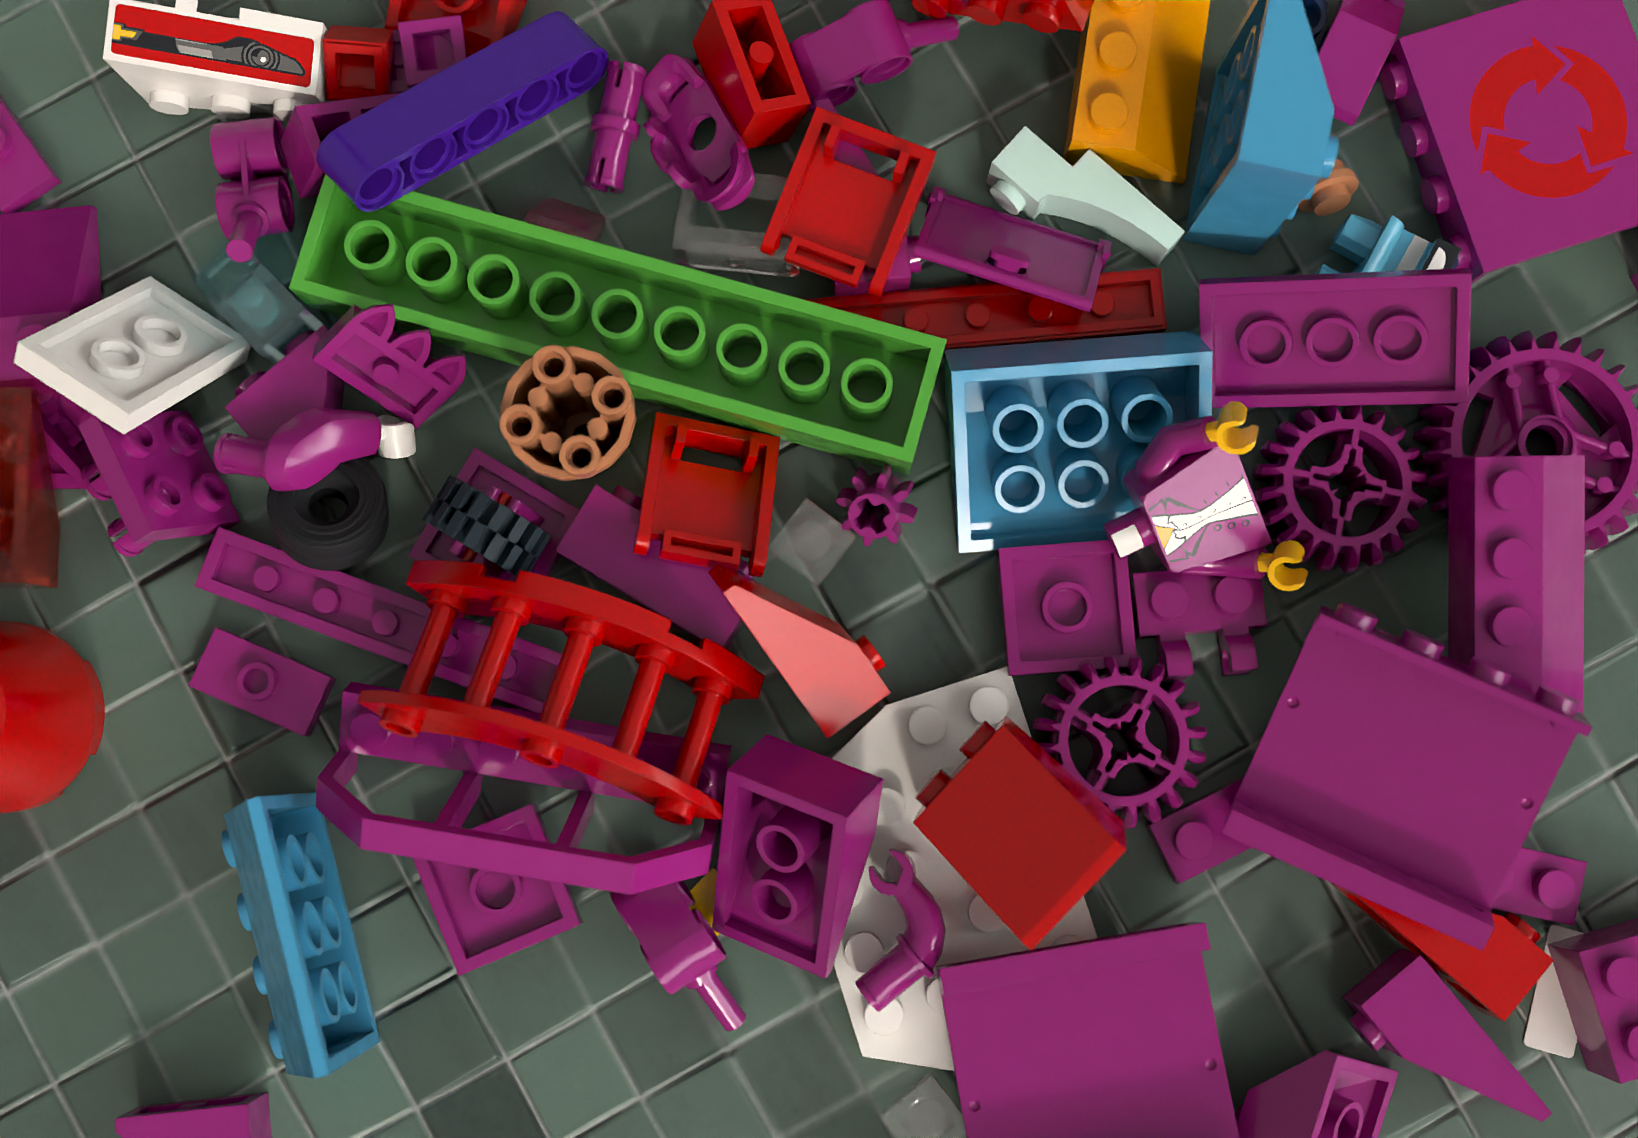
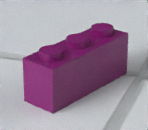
[555,485,761,649]

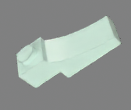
[986,126,1185,267]

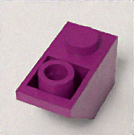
[224,325,345,439]

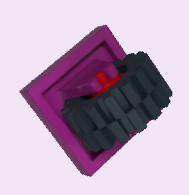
[408,448,580,582]

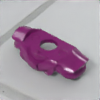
[642,54,755,211]

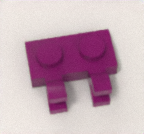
[1129,570,1267,682]

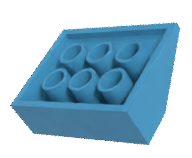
[1182,0,1339,255]
[944,331,1212,553]
[221,792,381,1079]

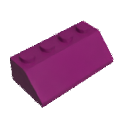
[1448,455,1585,714]

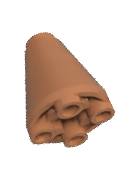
[499,345,636,481]

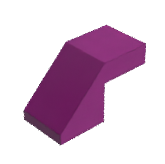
[1317,0,1405,126]

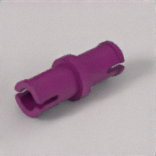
[584,60,647,194]

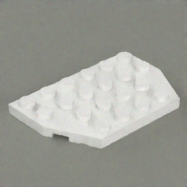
[832,667,1097,1071]

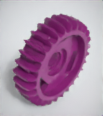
[1412,330,1638,554]

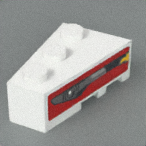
[103,0,332,122]

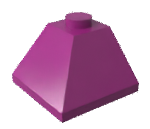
[1235,1050,1399,1138]

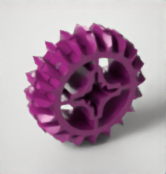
[1252,405,1429,573]
[1032,654,1207,829]

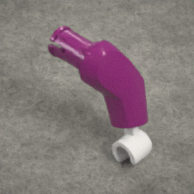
[214,407,416,492]

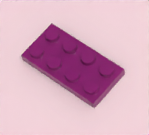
[1199,268,1472,408]

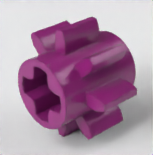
[836,464,918,547]

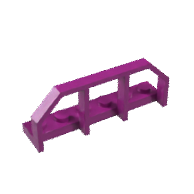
[315,682,732,895]

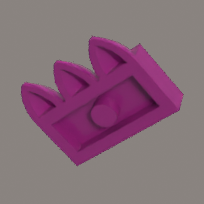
[312,304,466,429]

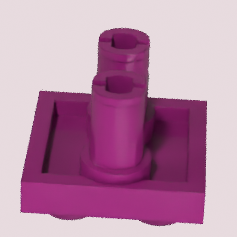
[78,411,241,557]

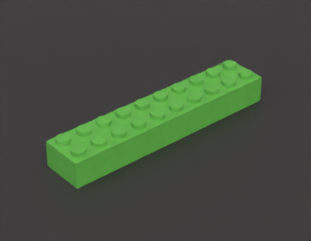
[289,174,947,475]

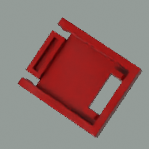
[760,107,937,298]
[633,412,780,578]

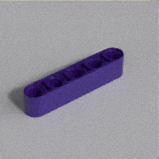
[316,11,609,212]

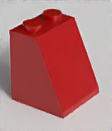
[913,716,1127,951]

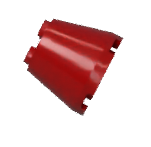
[0,621,105,813]

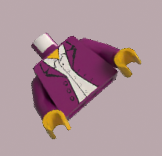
[1103,401,1308,591]

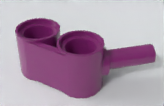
[789,0,959,113]
[210,116,295,263]
[609,880,746,1031]

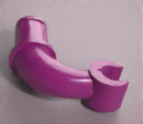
[855,849,946,1012]

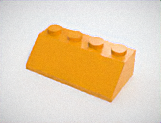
[1063,0,1210,184]

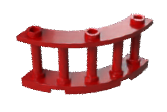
[357,560,765,825]

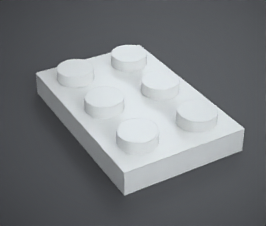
[14,276,252,434]

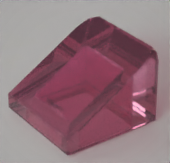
[525,198,606,242]

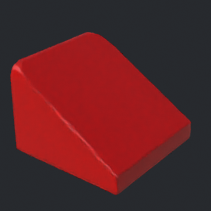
[322,25,394,101]

